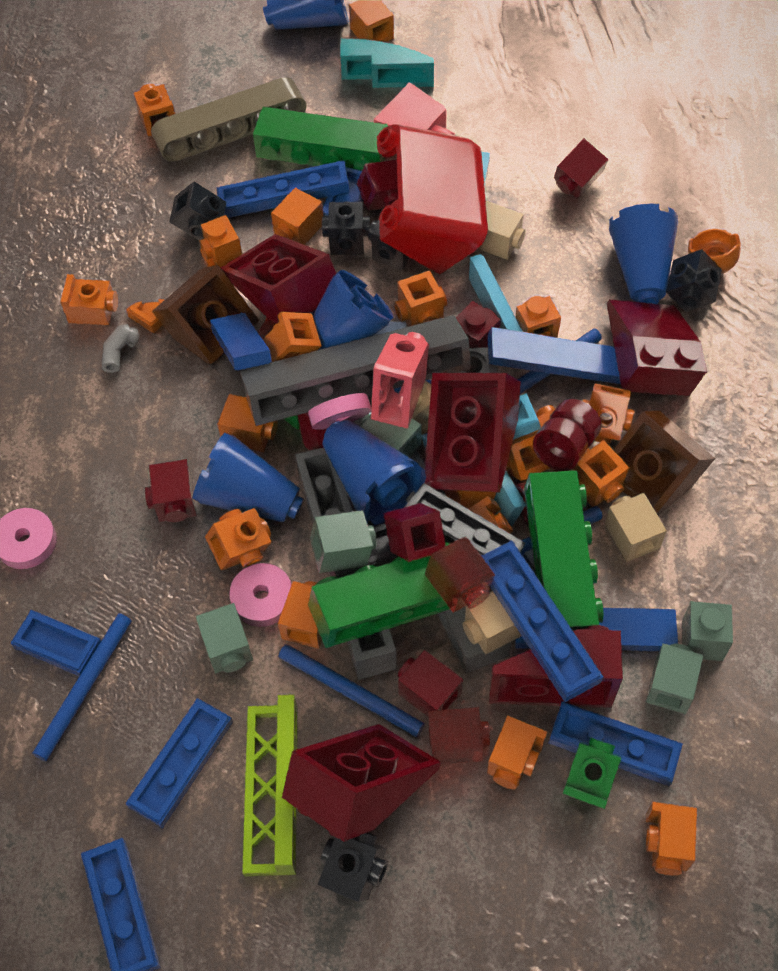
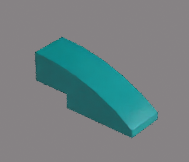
[340,38,434,88]

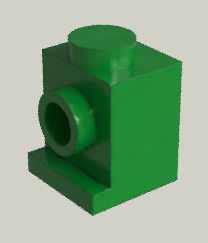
[563,737,621,809]

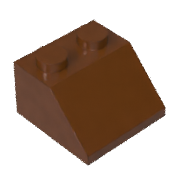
[152,265,259,365]
[614,411,715,516]

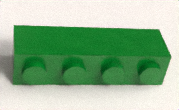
[253,107,388,171]
[524,470,604,631]
[308,541,485,648]

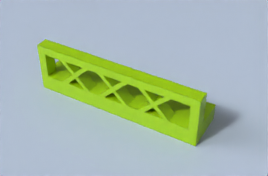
[242,695,298,876]

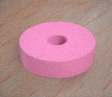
[308,393,371,429]
[0,508,57,569]
[229,563,291,627]

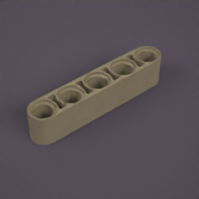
[151,77,307,162]

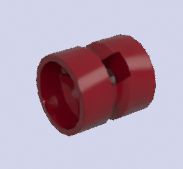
[533,399,602,471]

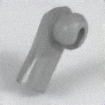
[102,324,139,373]

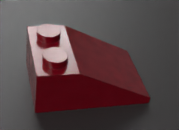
[221,234,336,323]
[607,300,707,396]
[425,373,521,493]
[489,625,623,708]
[282,724,441,842]

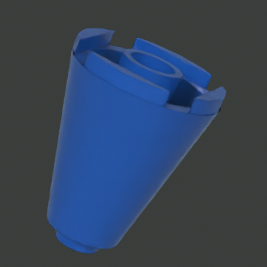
[263,0,349,30]
[609,203,678,304]
[313,270,393,350]
[322,420,426,525]
[193,433,304,523]

